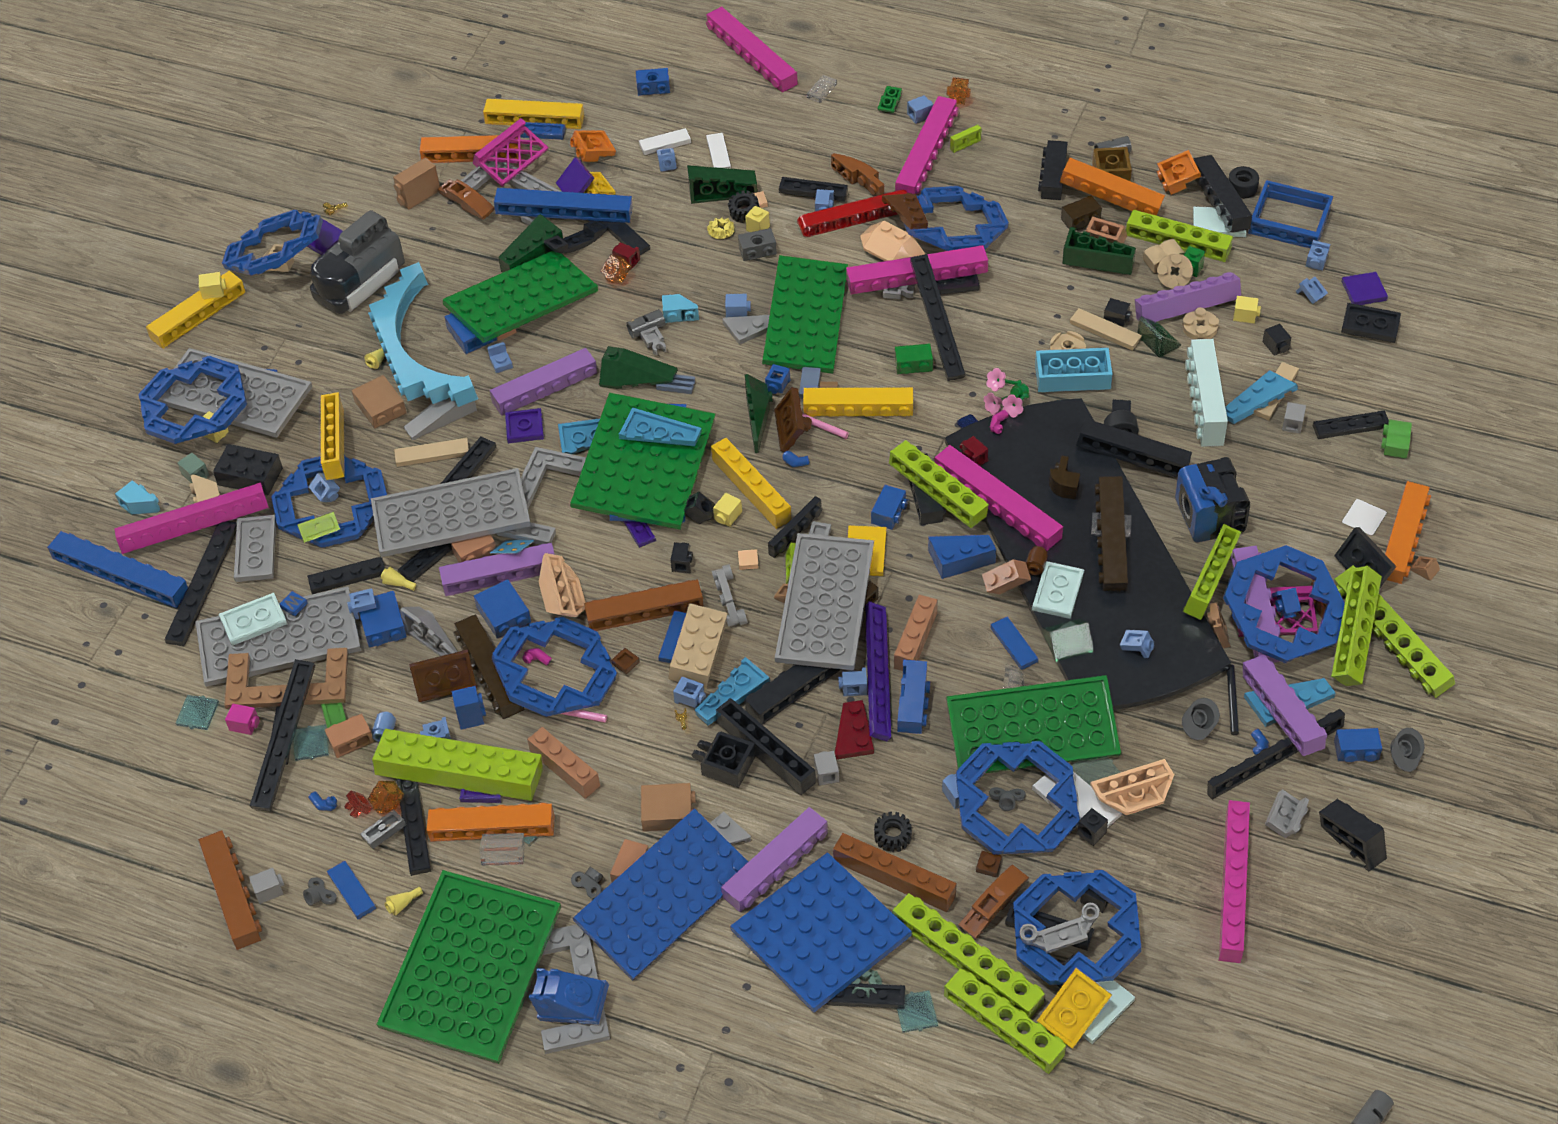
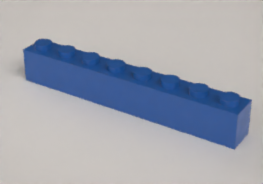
[494,188,633,223]
[47,531,188,609]

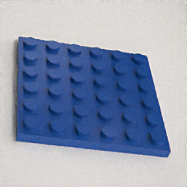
[730,852,912,1013]

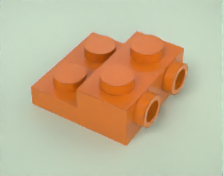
[570,130,616,162]
[1156,150,1201,195]

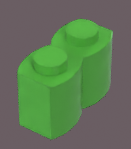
[1381,419,1412,458]

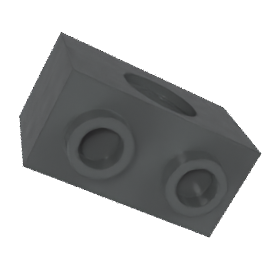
[738,228,777,261]

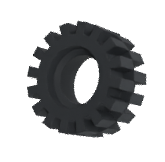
[728,191,760,223]
[874,812,912,853]

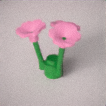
[984,368,1029,418]

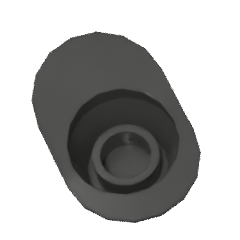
[1182,698,1220,741]
[1390,728,1425,772]

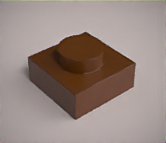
[611,648,640,675]
[976,851,1002,877]

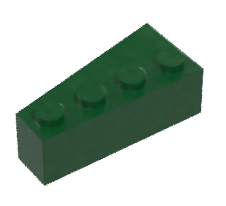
[687,165,758,204]
[498,214,563,273]
[1062,227,1136,275]

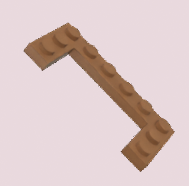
[225,648,348,709]

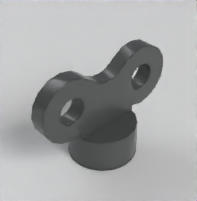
[989,787,1026,811]
[571,866,603,899]
[303,877,337,905]

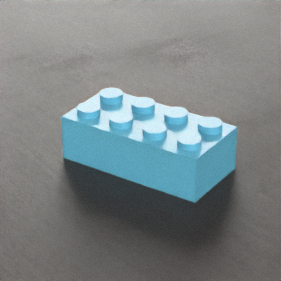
[1035,348,1113,392]

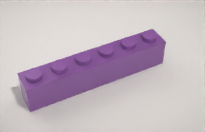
[1135,272,1241,325]
[490,348,597,416]
[439,543,555,596]
[1231,546,1280,663]
[1243,655,1327,756]
[721,807,828,913]

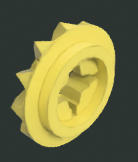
[707,217,735,239]

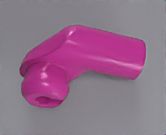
[990,410,1008,434]
[522,648,552,666]

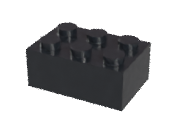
[213,444,283,496]

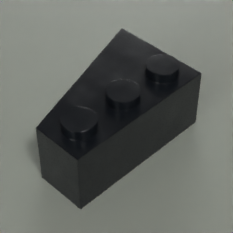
[1319,798,1387,872]

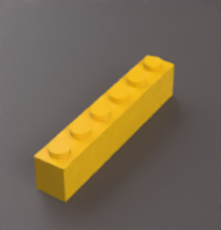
[483,99,584,129]
[146,271,246,349]
[803,387,913,417]
[321,392,345,480]
[711,438,792,529]

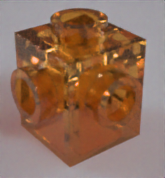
[946,77,971,105]
[600,254,632,283]
[368,781,404,813]

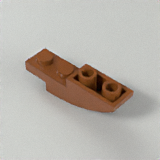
[831,153,884,196]
[438,179,495,220]
[958,864,1029,940]

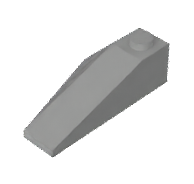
[404,398,477,441]
[400,606,457,656]

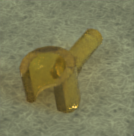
[323,202,348,215]
[675,708,687,730]

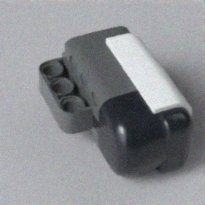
[310,210,405,314]

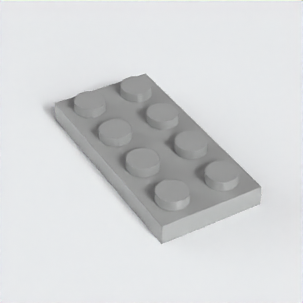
[234,515,276,582]

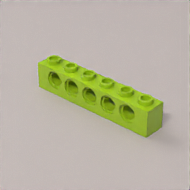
[1126,210,1233,262]
[889,440,989,528]
[1183,524,1241,620]
[1331,566,1382,686]
[944,968,1066,1074]

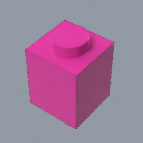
[225,703,259,735]

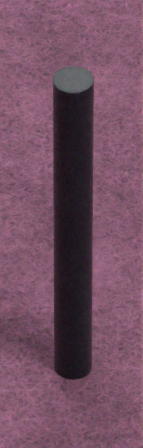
[1227,664,1239,735]

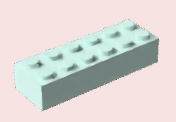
[1185,339,1228,447]

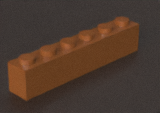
[584,579,704,631]
[198,830,262,950]
[833,833,957,912]

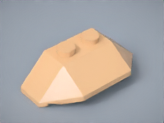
[860,221,925,261]
[539,553,586,617]
[1090,759,1174,815]

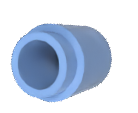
[372,712,396,742]

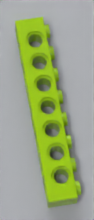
[1334,565,1455,698]
[892,893,1045,1019]

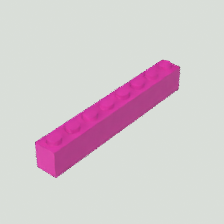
[706,7,798,92]
[895,96,959,195]
[846,245,988,295]
[934,445,1063,551]
[114,483,269,554]
[1219,800,1250,963]

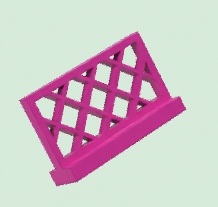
[473,118,549,187]
[1237,586,1318,637]

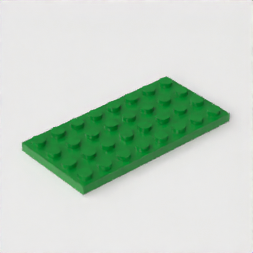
[443,251,598,343]
[762,255,848,374]
[946,675,1121,774]

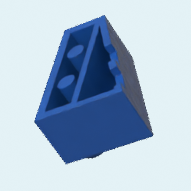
[928,535,996,579]

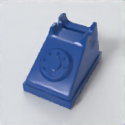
[529,968,609,1025]

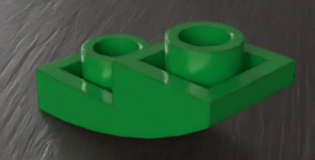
[878,86,902,113]

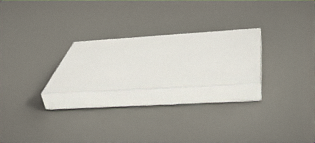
[1032,772,1122,828]

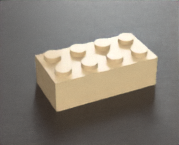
[668,604,728,689]

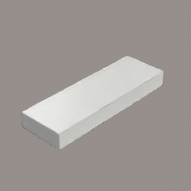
[639,128,691,155]
[706,133,731,169]

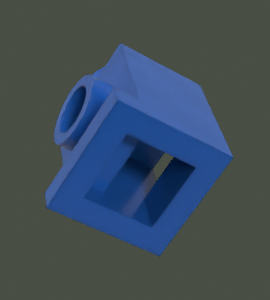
[765,364,790,394]
[1272,587,1301,619]

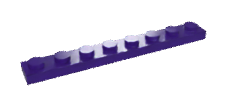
[865,602,891,741]

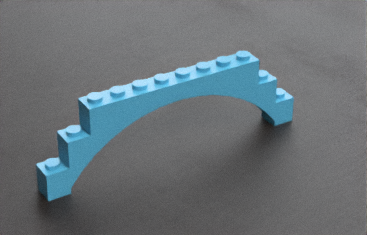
[368,262,478,407]

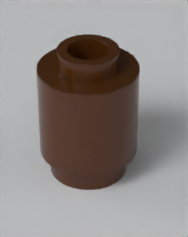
[1026,546,1048,575]

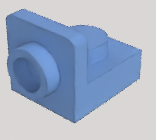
[657,148,677,171]
[1296,277,1328,304]
[487,342,513,373]
[347,588,377,619]
[1120,630,1154,658]

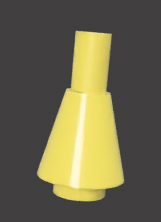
[364,348,385,369]
[381,566,416,591]
[384,887,423,916]

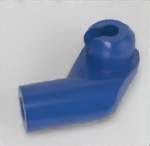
[782,451,809,467]
[1199,486,1227,507]
[1251,729,1269,755]
[308,791,337,811]

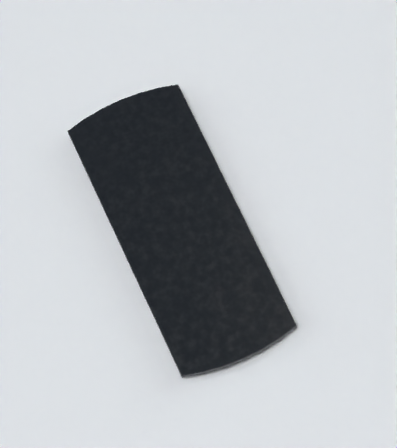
[945,398,1231,710]

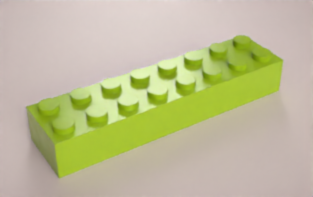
[372,729,543,801]

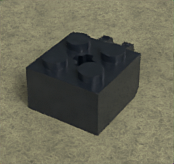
[692,731,756,788]

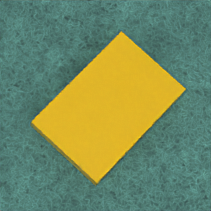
[848,525,886,576]
[1037,967,1112,1049]

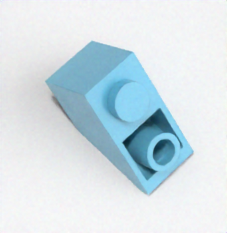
[662,294,699,323]
[115,481,160,515]

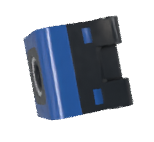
[1175,457,1250,543]

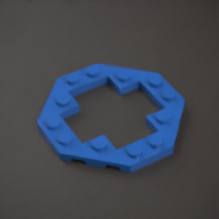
[904,186,1009,251]
[222,210,323,275]
[139,356,247,444]
[271,454,387,548]
[1223,545,1345,663]
[492,617,617,717]
[956,741,1080,854]
[1013,870,1141,985]

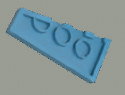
[1225,370,1298,424]
[619,408,702,446]
[558,419,600,455]
[695,657,770,726]
[1244,678,1336,727]

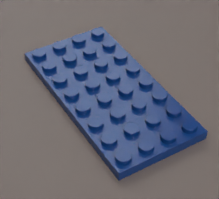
[573,808,748,981]

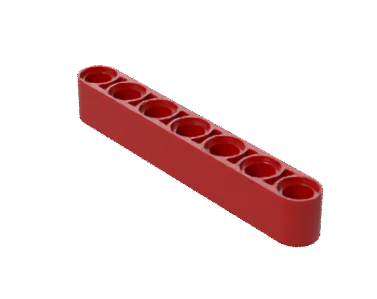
[797,190,908,237]

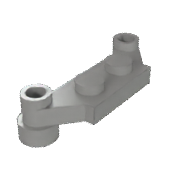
[712,564,748,627]
[1020,903,1099,954]

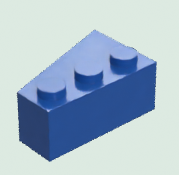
[897,660,931,734]

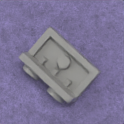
[1265,789,1309,838]

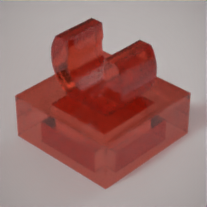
[344,790,373,818]

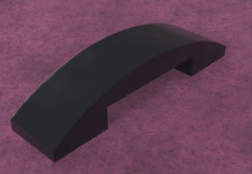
[544,220,608,253]

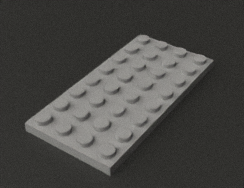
[158,348,313,438]
[371,468,531,557]
[775,533,874,670]
[195,586,361,687]

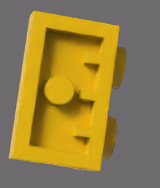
[584,172,616,195]

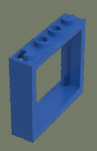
[1248,180,1333,248]

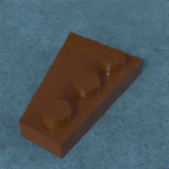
[882,193,928,230]

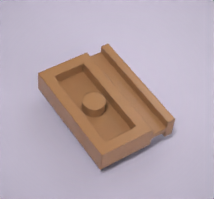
[1207,602,1231,649]

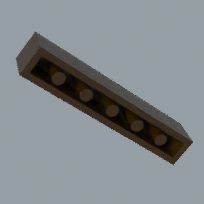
[1095,476,1128,591]
[453,614,525,719]

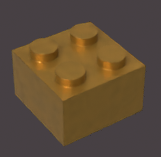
[1092,147,1132,181]

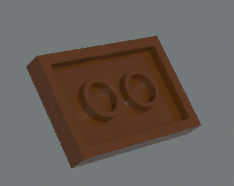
[774,387,812,452]
[409,649,477,702]

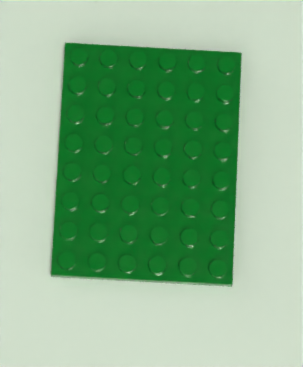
[570,392,716,530]
[376,870,562,1064]

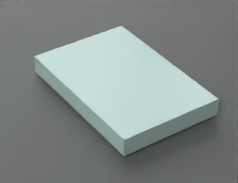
[1193,207,1246,237]
[1032,561,1084,619]
[219,593,287,646]
[1082,980,1135,1044]

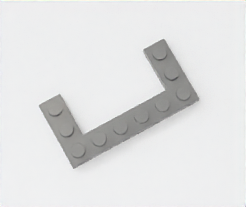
[461,156,562,225]
[496,447,586,545]
[541,924,610,1054]

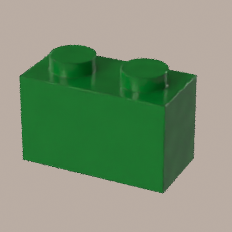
[895,343,933,375]

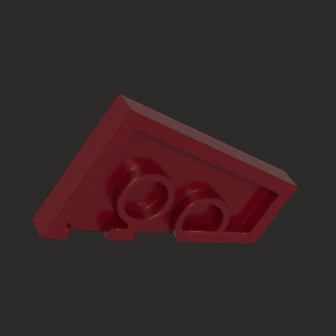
[835,700,874,760]

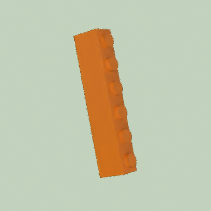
[420,135,522,163]
[1060,158,1165,216]
[1385,481,1431,584]
[427,803,555,842]

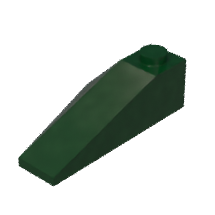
[599,346,678,389]
[744,374,773,453]

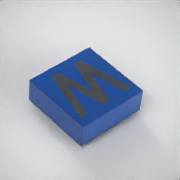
[279,591,308,616]

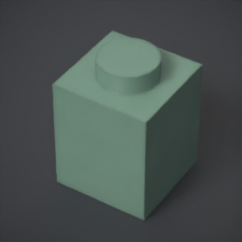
[177,453,209,483]

